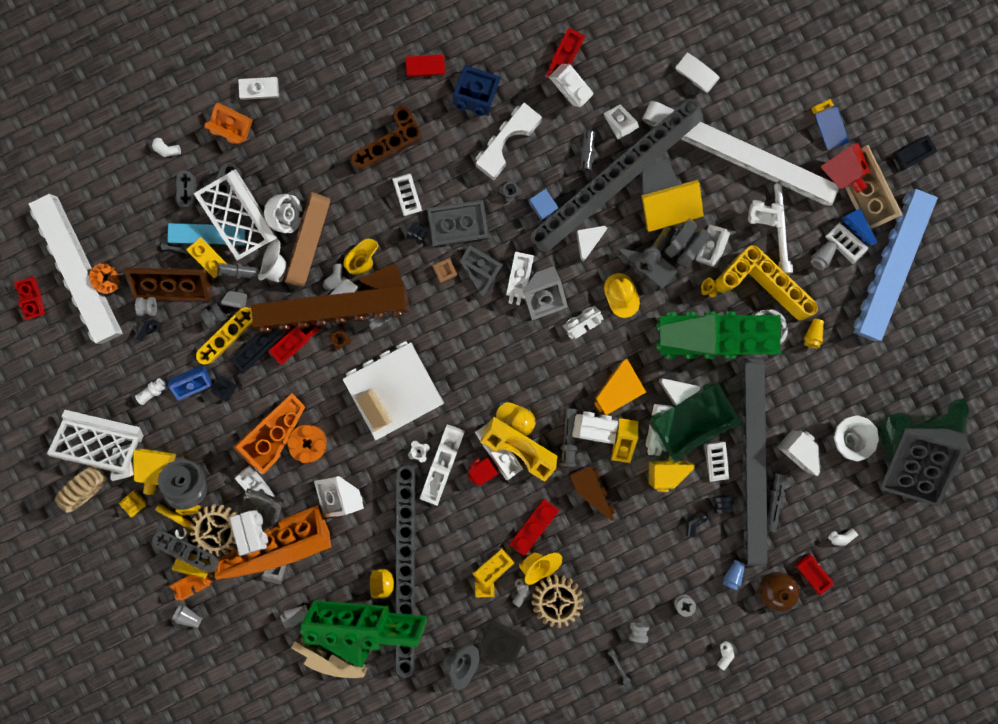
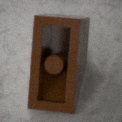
[359,263,405,289]

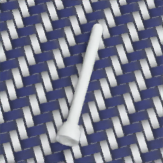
[774,183,793,274]

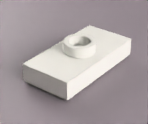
[238,77,279,100]

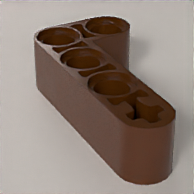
[352,106,421,171]

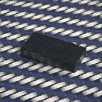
[893,135,937,171]

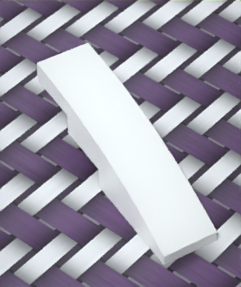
[420,424,465,505]

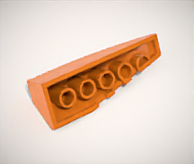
[215,505,331,580]

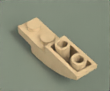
[291,636,368,678]

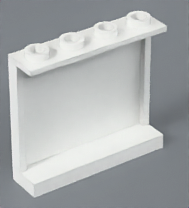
[343,341,444,440]

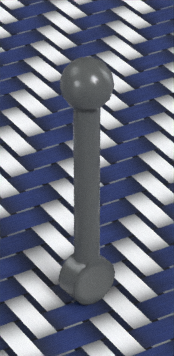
[161,243,191,255]
[608,649,631,685]

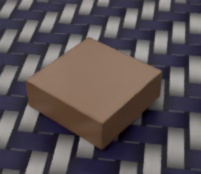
[433,258,458,284]

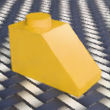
[611,418,638,463]

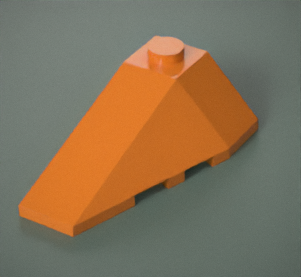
[233,393,305,475]

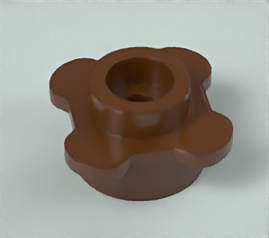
[329,328,352,350]

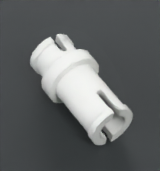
[135,378,166,405]

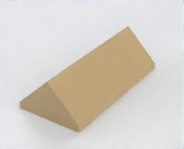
[846,145,903,229]

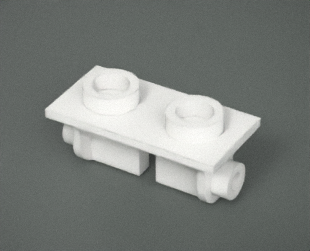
[563,306,603,340]

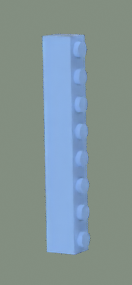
[853,189,938,341]

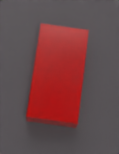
[406,54,445,77]
[795,553,834,596]

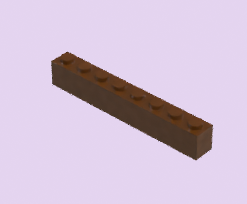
[251,286,409,333]

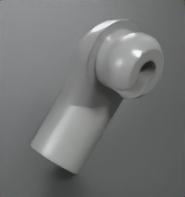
[323,264,343,290]
[512,578,530,607]

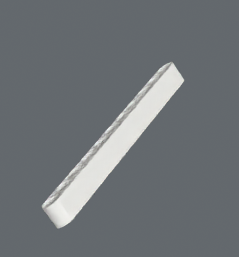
[642,101,839,206]

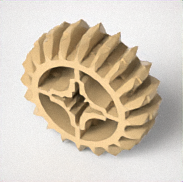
[55,466,107,513]
[189,504,237,557]
[532,575,584,628]

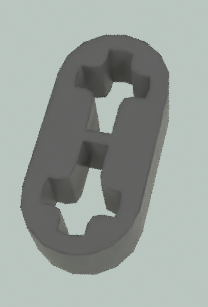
[176,171,197,208]

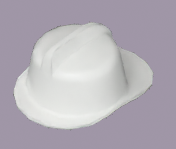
[258,239,287,283]

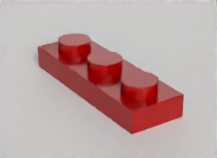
[509,498,559,556]

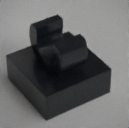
[210,375,238,402]

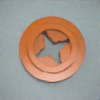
[89,263,121,294]

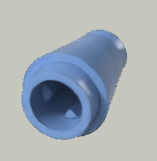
[723,560,745,590]

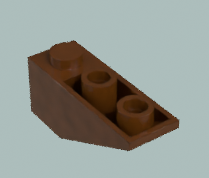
[569,465,615,521]

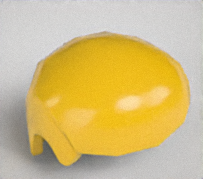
[370,569,395,598]

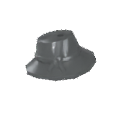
[443,644,480,691]

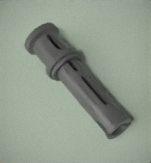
[636,227,674,273]
[559,408,578,467]

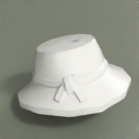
[834,415,879,462]

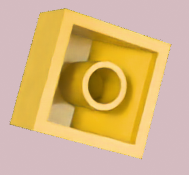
[649,461,694,492]

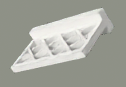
[194,169,278,261]
[47,410,143,474]

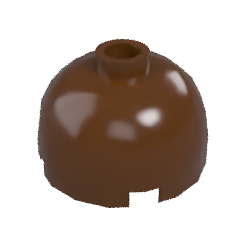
[759,572,800,612]

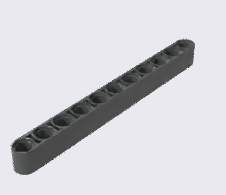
[531,99,703,252]
[741,357,767,566]
[396,464,415,677]

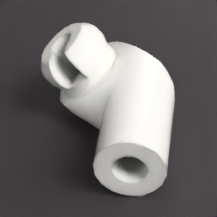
[152,138,181,157]
[828,528,858,546]
[717,641,734,671]

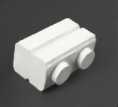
[549,64,594,107]
[572,411,618,444]
[230,511,268,556]

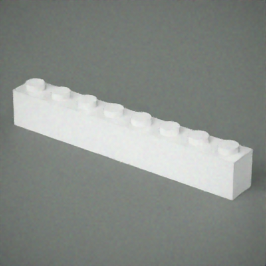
[29,194,123,344]

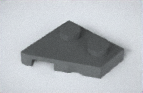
[460,245,503,297]

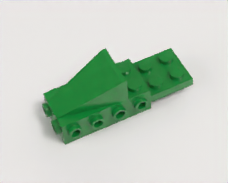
[657,311,781,359]
[300,600,427,668]

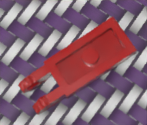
[545,28,586,79]
[268,324,321,365]

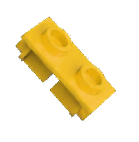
[186,237,227,278]

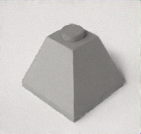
[523,266,568,320]

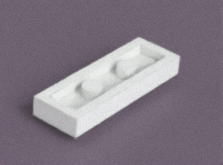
[475,423,523,480]

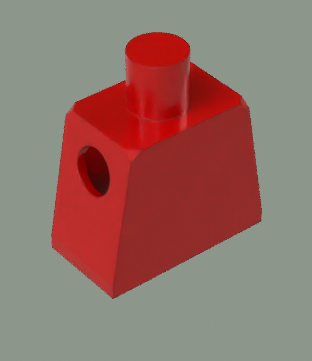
[821,143,870,193]

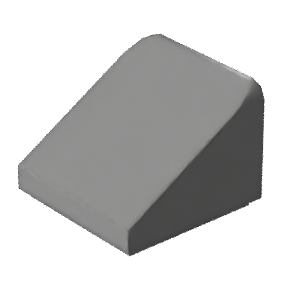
[222,291,247,308]
[262,565,286,585]

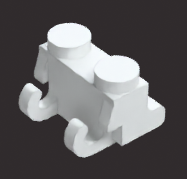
[748,200,783,228]

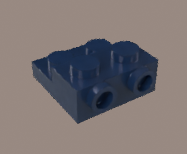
[452,65,501,116]

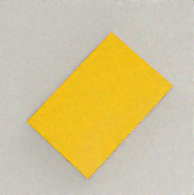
[642,180,704,232]

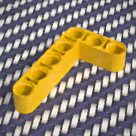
[715,246,818,321]

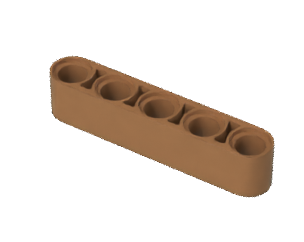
[284,192,330,288]

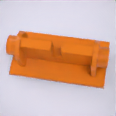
[170,573,213,601]

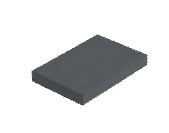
[427,200,489,247]

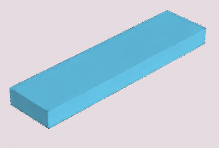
[168,223,246,246]

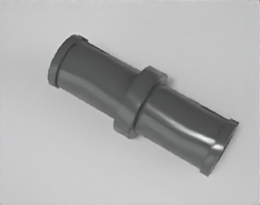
[579,131,596,172]
[217,263,259,279]

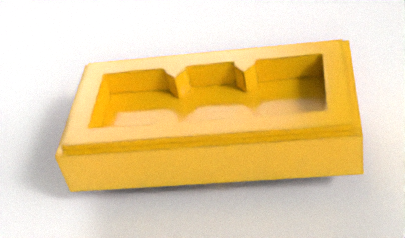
[473,549,514,589]

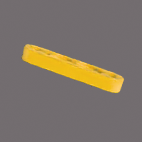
[196,307,252,365]

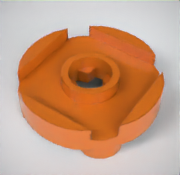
[287,425,327,463]

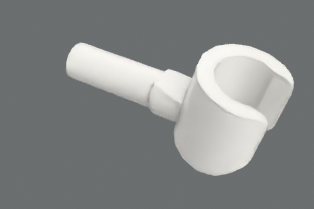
[175,528,192,553]

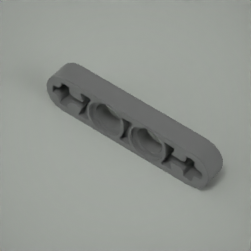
[152,531,219,573]

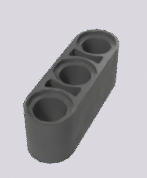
[206,163,242,218]

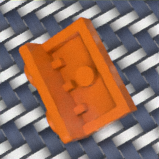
[204,103,253,144]

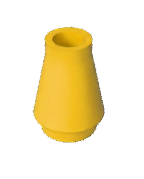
[803,319,824,349]

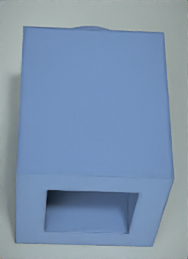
[529,189,559,221]

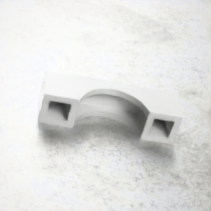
[475,103,542,180]

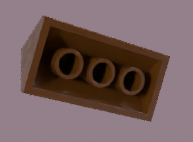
[125,268,211,302]

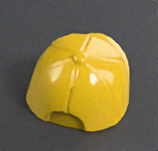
[344,239,378,275]
[496,402,536,436]

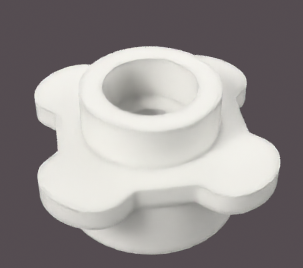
[408,441,430,462]

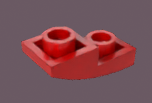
[14,276,45,320]

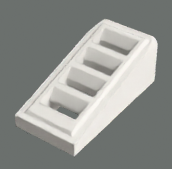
[392,173,422,216]
[826,223,868,264]
[704,441,729,482]

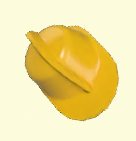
[604,273,640,318]
[519,553,563,585]

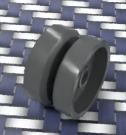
[663,218,711,268]
[158,459,207,510]

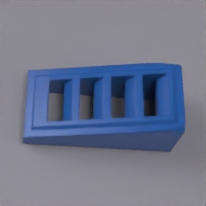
[841,209,877,247]

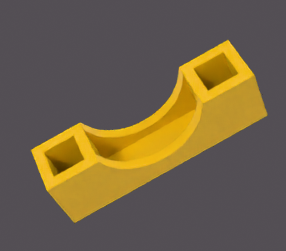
[480,417,557,482]

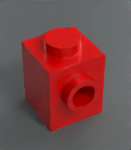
[467,456,498,486]

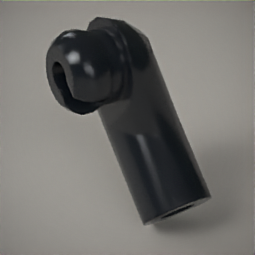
[134,319,160,341]

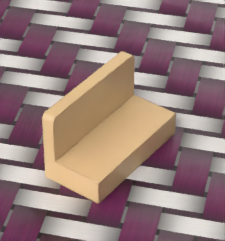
[356,388,393,432]

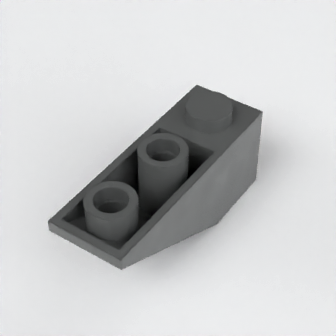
[617,248,678,290]

